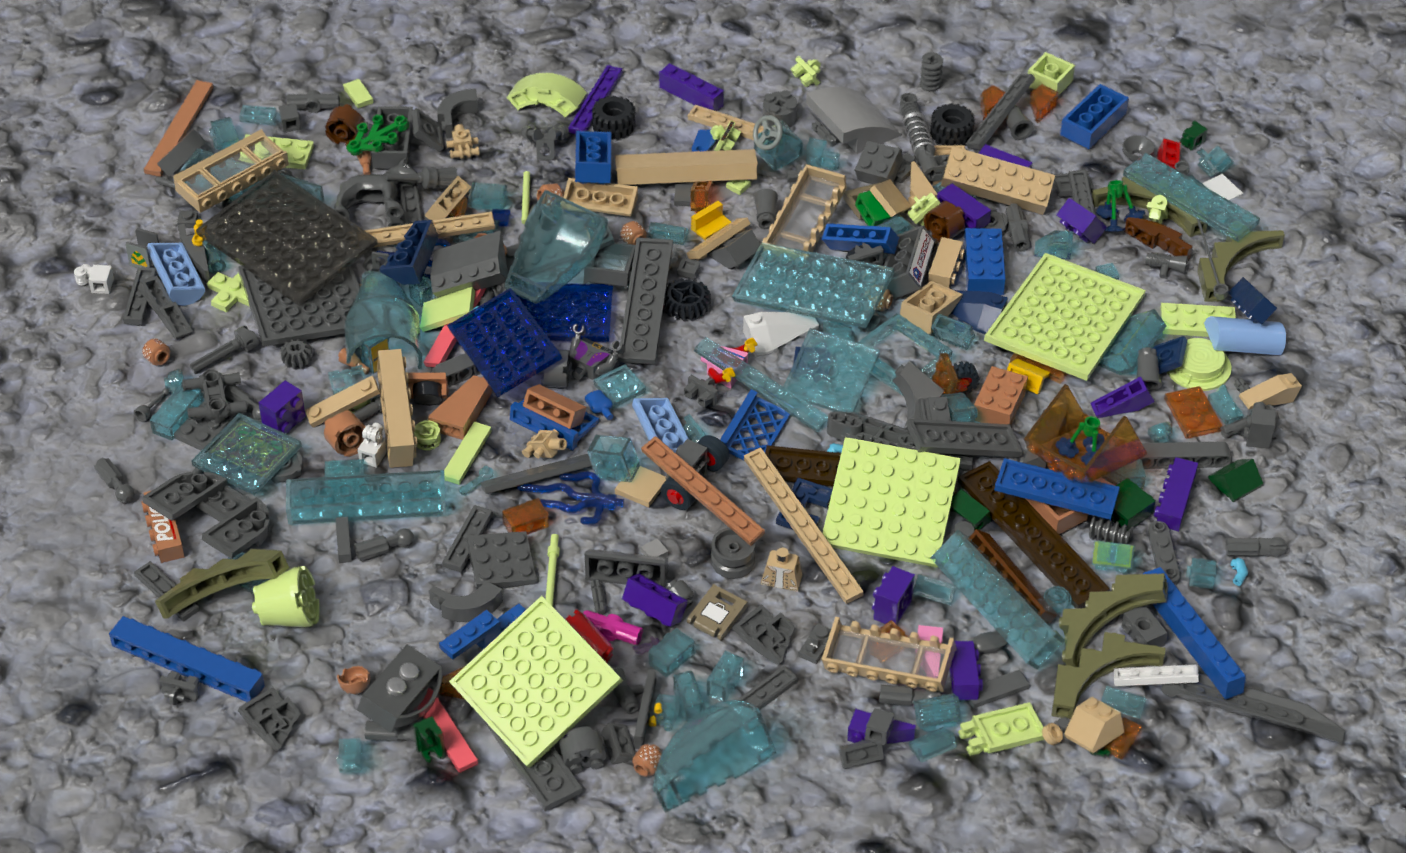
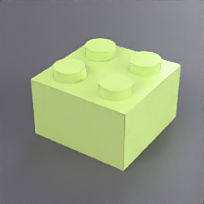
[1028,52,1075,99]

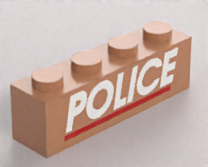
[141,491,184,563]

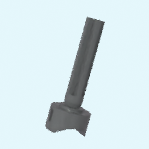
[190,326,259,374]

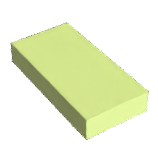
[343,79,373,108]

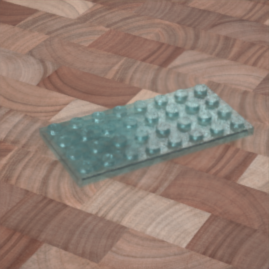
[732,243,895,328]

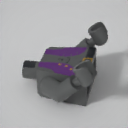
[569,324,625,380]

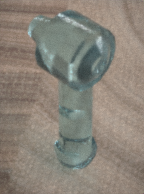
[459,465,494,496]

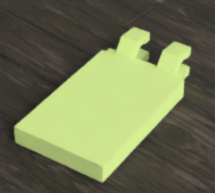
[958,702,1045,755]

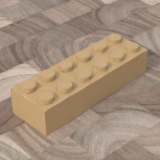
[941,146,1055,215]
[377,349,417,468]

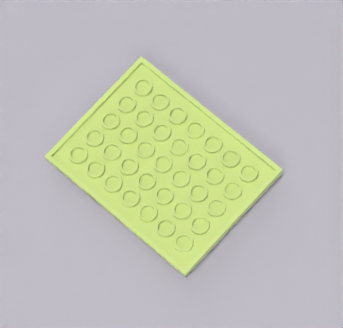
[984,253,1146,381]

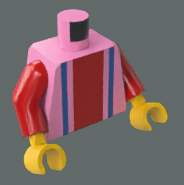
[701,338,758,389]

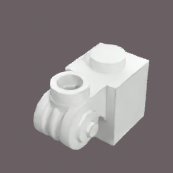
[74,264,114,294]
[358,423,387,468]

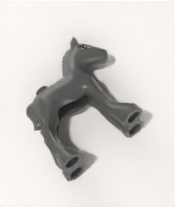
[332,158,419,236]

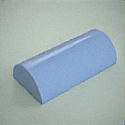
[147,243,205,306]
[1204,316,1286,355]
[632,398,689,453]

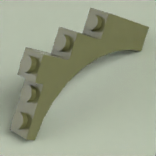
[1092,173,1208,237]
[1197,226,1284,302]
[155,549,289,619]
[1059,573,1168,667]
[1051,632,1166,719]

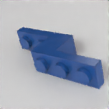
[439,603,526,660]

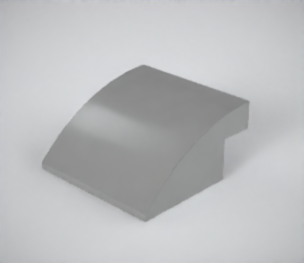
[806,87,901,153]

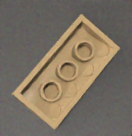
[561,178,638,216]

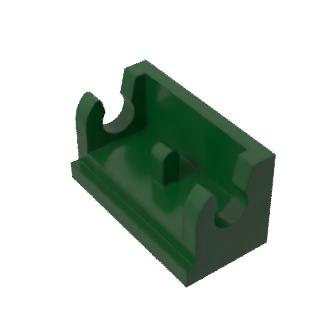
[950,489,991,530]
[413,716,446,763]

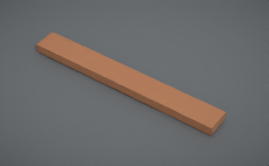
[144,80,213,177]
[641,436,765,546]

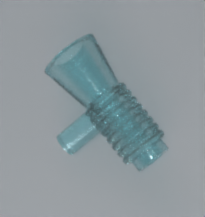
[202,238,226,274]

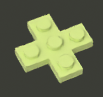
[207,272,250,312]

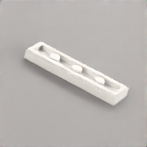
[1114,665,1199,686]

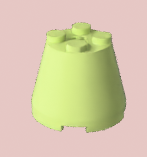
[252,566,320,627]

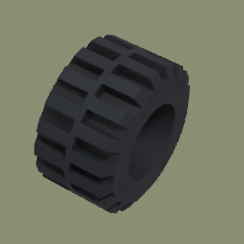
[592,96,635,140]
[930,103,975,146]

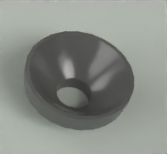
[1122,135,1155,162]

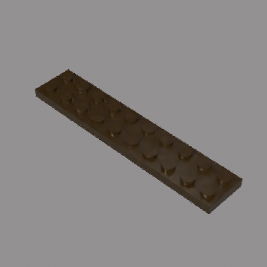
[765,445,959,496]
[958,461,1110,609]

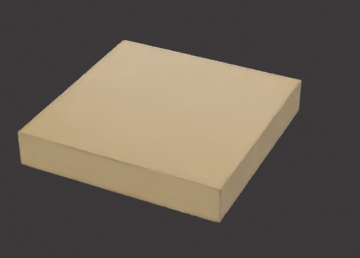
[615,463,666,508]

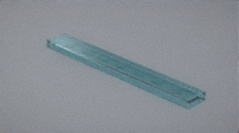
[694,337,828,432]

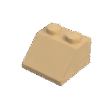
[1064,697,1124,753]

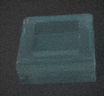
[1095,263,1119,280]

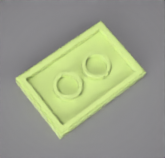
[420,287,475,332]

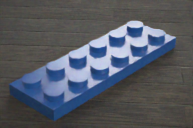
[994,458,1120,520]

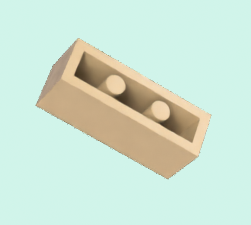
[928,237,965,288]

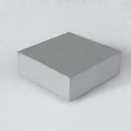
[641,539,668,557]

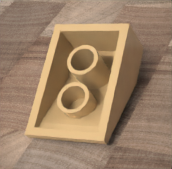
[899,281,962,334]

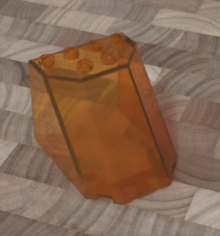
[1023,384,1147,483]

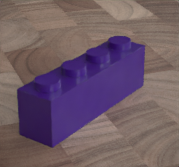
[659,63,724,111]
[1154,457,1198,532]

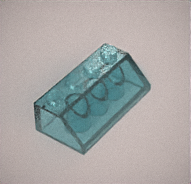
[1098,309,1167,375]

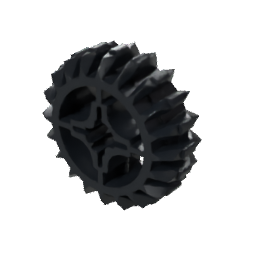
[664,278,711,321]

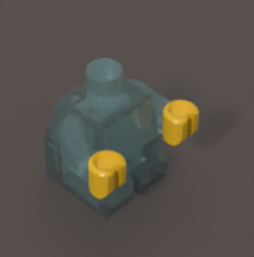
[648,694,680,731]

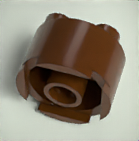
[325,104,365,146]
[924,201,965,243]

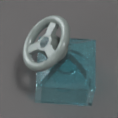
[753,115,803,171]

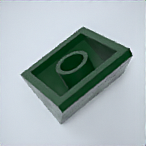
[1208,459,1264,502]

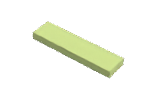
[441,422,492,485]

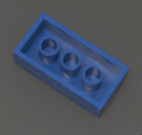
[1060,84,1129,149]
[575,131,611,184]
[964,228,1005,295]

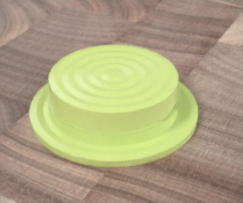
[1167,338,1231,391]

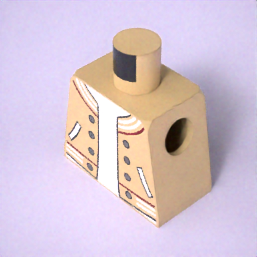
[761,548,802,592]

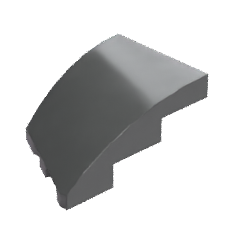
[732,604,795,665]
[238,687,300,751]

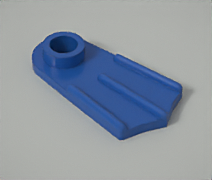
[691,129,717,152]

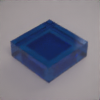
[492,209,511,227]

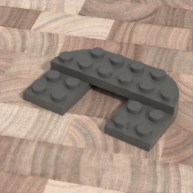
[143,472,270,559]

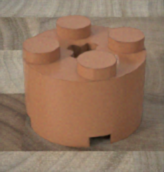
[324,410,366,457]

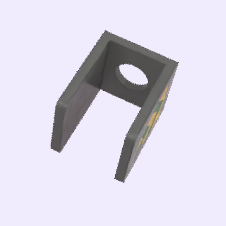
[125,228,159,268]

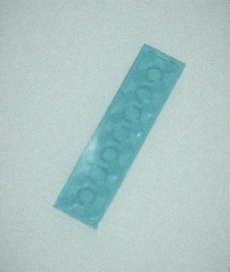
[1123,153,1260,242]

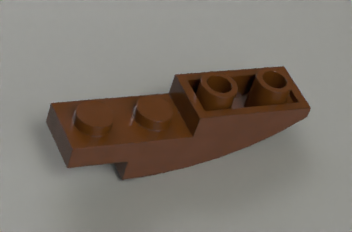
[1124,217,1193,262]

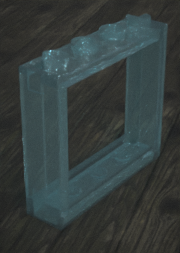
[851,313,953,396]

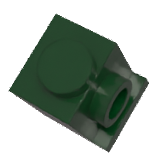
[1180,120,1208,151]

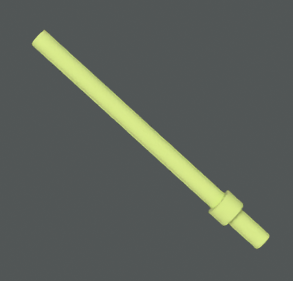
[545,534,560,607]

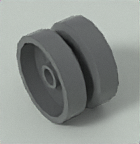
[711,527,755,579]

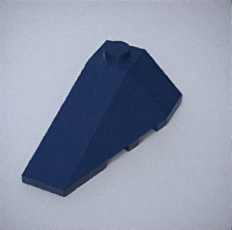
[950,290,1008,334]

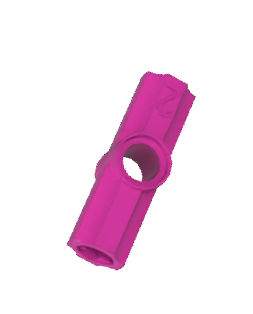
[583,610,643,645]

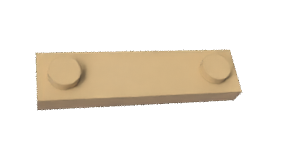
[686,217,750,260]
[305,376,380,428]

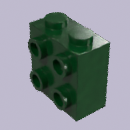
[1111,478,1156,531]

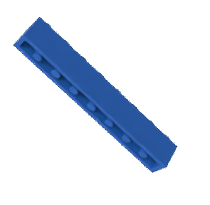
[1143,567,1246,699]
[109,616,265,702]

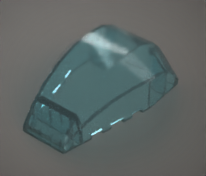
[504,189,608,304]
[653,700,777,813]

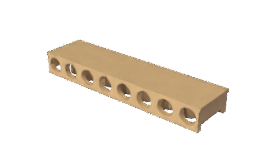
[615,149,758,185]

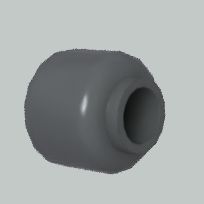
[665,580,694,610]

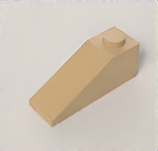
[908,161,937,206]
[425,176,471,220]
[1239,373,1302,409]

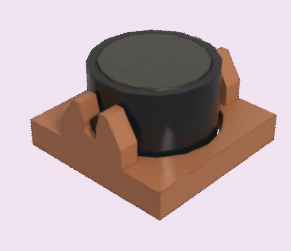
[408,373,449,406]

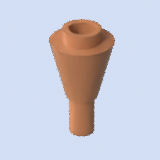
[357,150,372,175]
[338,347,370,374]

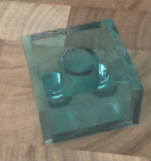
[587,435,640,482]

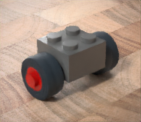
[661,435,730,510]

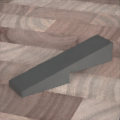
[138,276,193,340]

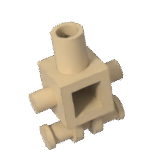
[446,124,479,159]
[522,429,567,458]

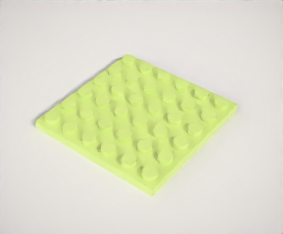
[822,437,961,568]
[449,596,623,768]

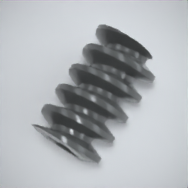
[920,52,943,91]
[1089,516,1133,545]

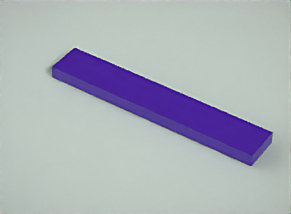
[568,65,623,134]

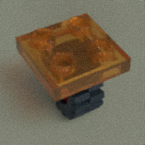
[932,353,980,407]

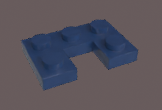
[776,478,833,530]

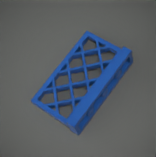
[720,389,791,460]
[510,398,599,451]

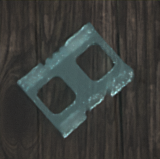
[328,365,366,395]

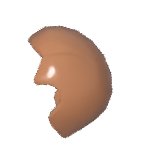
[337,666,371,695]

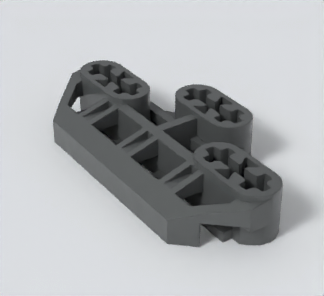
[827,411,917,450]

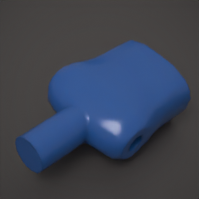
[585,390,614,420]

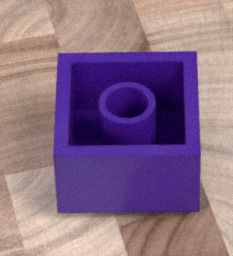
[1056,198,1107,244]
[258,380,306,439]
[872,566,915,628]

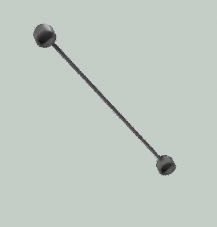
[1175,161,1229,300]

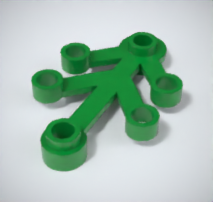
[346,115,409,156]

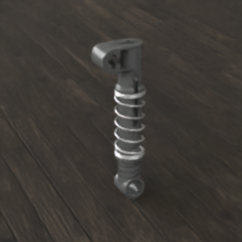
[899,93,949,181]

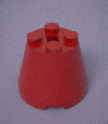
[565,609,614,664]

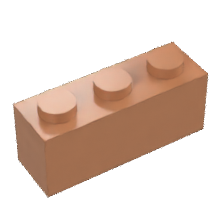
[523,384,586,429]

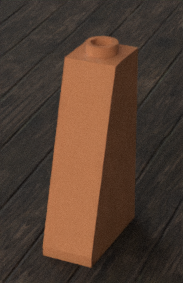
[428,375,492,440]

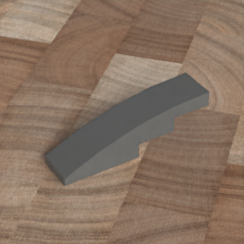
[178,224,210,283]

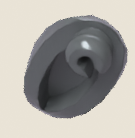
[972,630,1013,654]

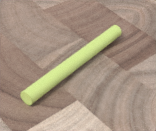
[521,171,530,224]

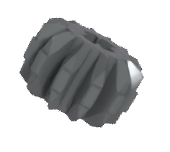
[281,338,313,370]

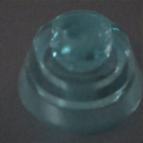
[164,369,184,394]
[1147,422,1173,443]
[1044,586,1071,613]

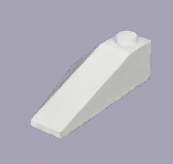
[743,312,819,357]

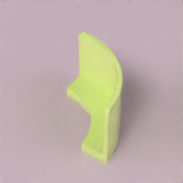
[507,73,587,117]

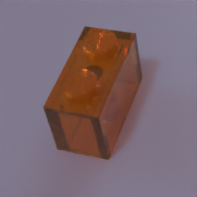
[502,498,549,535]

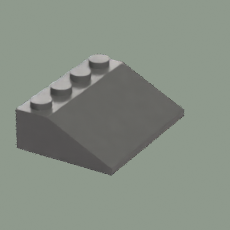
[430,230,509,298]

